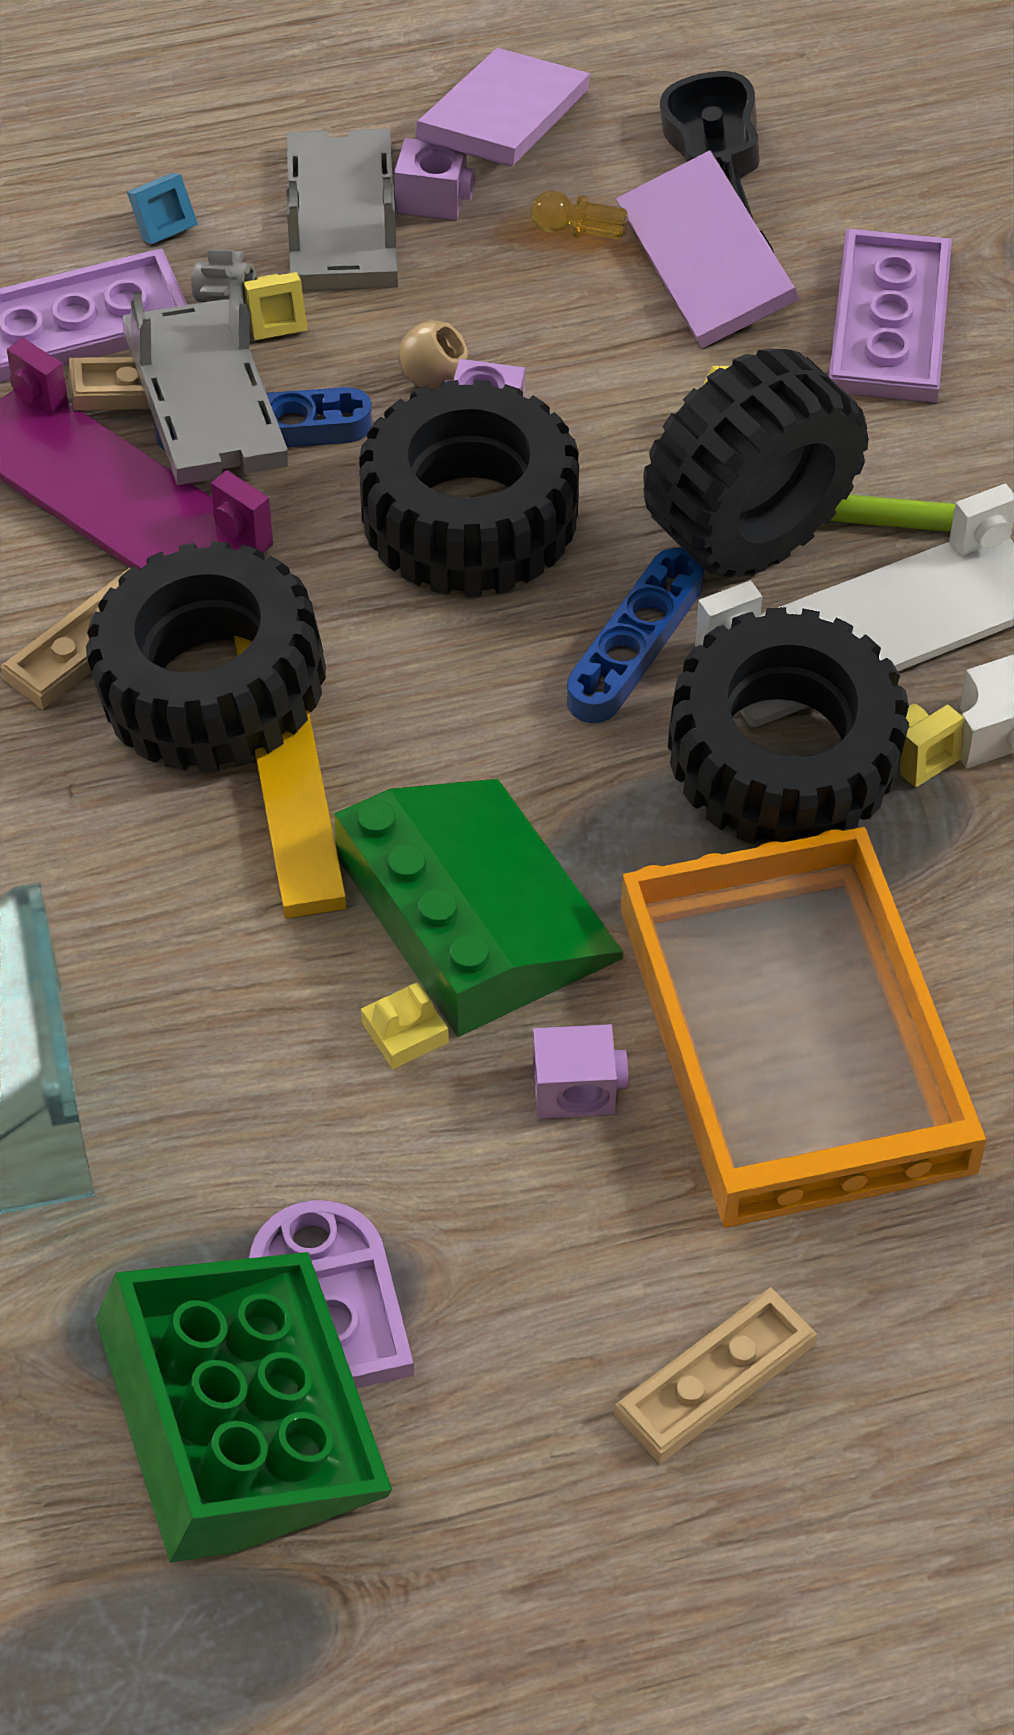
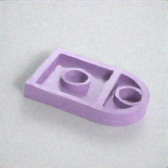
[249,1200,414,1388]

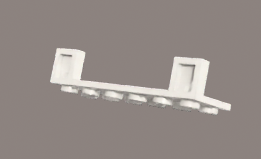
[695,483,1014,727]

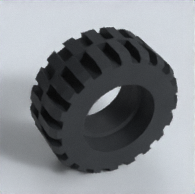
[643,348,869,577]
[359,379,580,597]
[86,541,326,772]
[668,607,909,844]

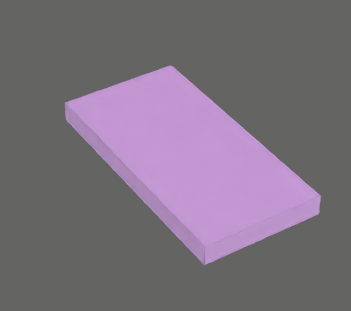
[416,48,590,166]
[616,150,799,349]
[829,229,952,403]
[0,248,187,382]

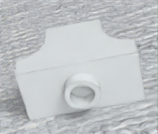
[960,654,1014,769]

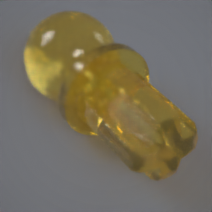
[531,190,628,239]

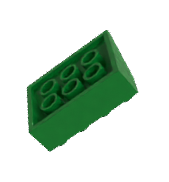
[334,778,623,1037]
[95,1252,392,1563]

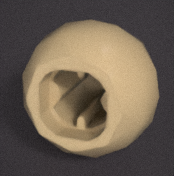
[398,319,469,390]

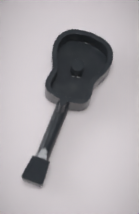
[660,71,774,253]

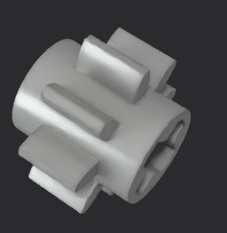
[191,249,257,303]

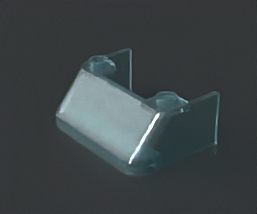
[0,882,95,1214]

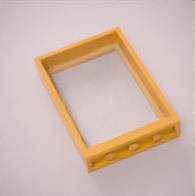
[621,827,986,1228]

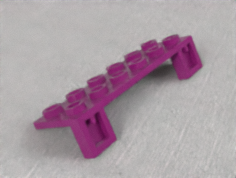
[0,337,273,570]

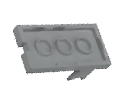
[286,128,398,291]
[123,277,288,485]

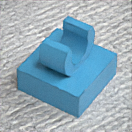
[127,173,198,244]

